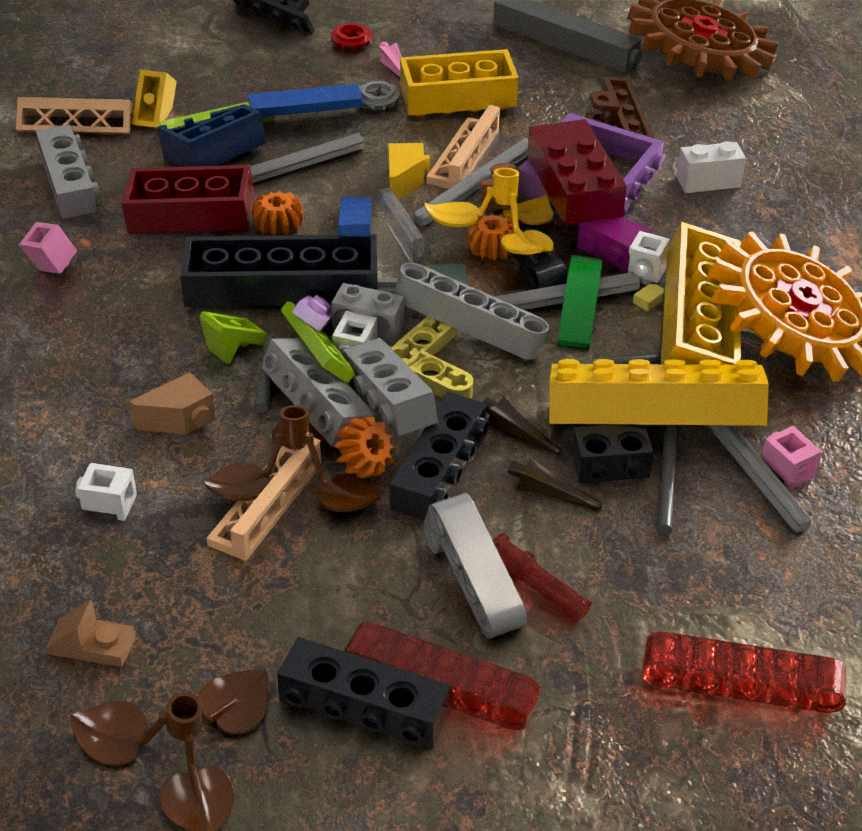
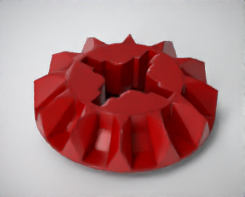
[331,23,373,51]

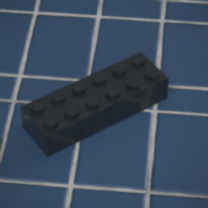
[180,234,378,308]

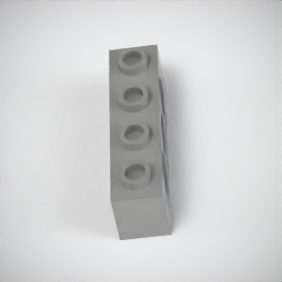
[36,124,100,219]
[261,338,377,447]
[343,338,439,436]

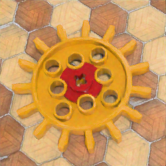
[708,232,862,382]

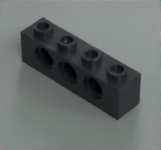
[390,392,490,521]
[277,637,451,749]

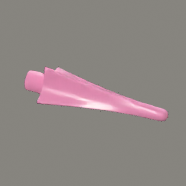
[378,42,402,77]

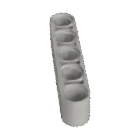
[394,263,549,359]

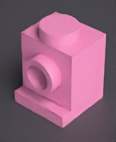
[761,426,822,490]

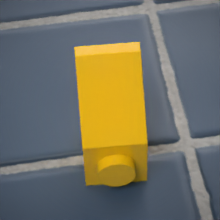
[131,69,177,129]
[388,143,430,202]

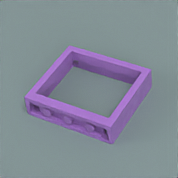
[518,113,666,214]

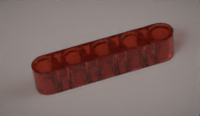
[343,622,542,730]
[642,632,846,713]

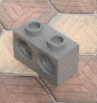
[332,283,405,346]

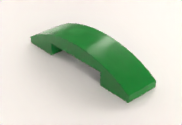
[557,255,603,349]

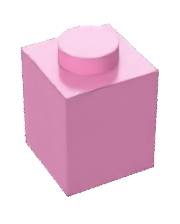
[19,222,78,274]

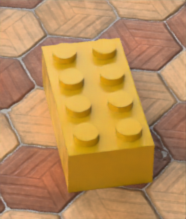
[400,49,519,116]

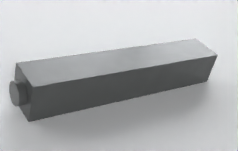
[493,0,642,73]

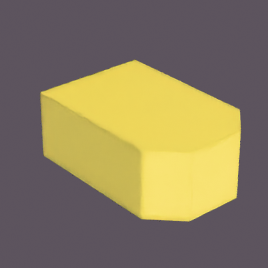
[633,284,664,312]

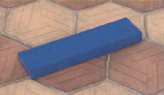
[248,84,363,117]
[338,197,372,237]

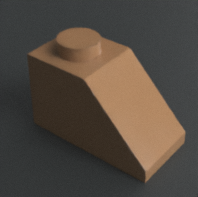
[130,372,215,434]

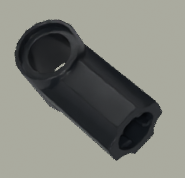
[514,252,568,290]

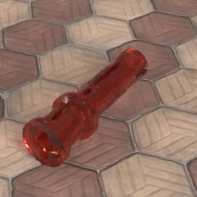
[492,533,592,622]

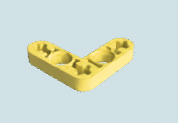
[391,316,473,399]

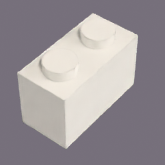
[676,141,746,193]

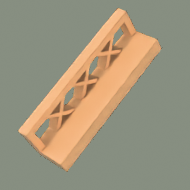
[16,97,134,135]
[426,105,500,189]
[207,438,321,561]

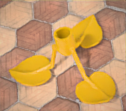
[424,168,554,255]

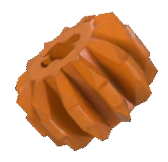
[252,190,304,236]
[467,213,515,262]
[333,416,397,479]

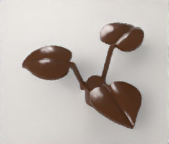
[204,405,380,512]
[71,670,268,831]

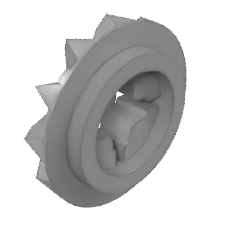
[359,81,400,111]

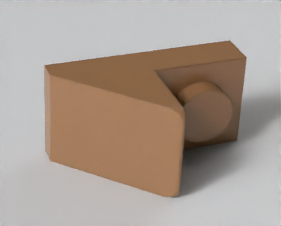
[45,600,136,667]

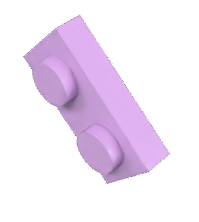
[292,295,332,332]

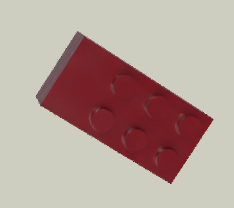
[527,119,627,225]
[121,165,255,233]

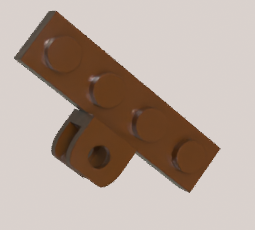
[585,77,655,139]

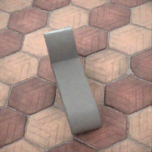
[423,493,527,639]

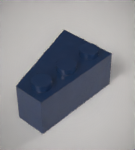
[157,104,266,167]

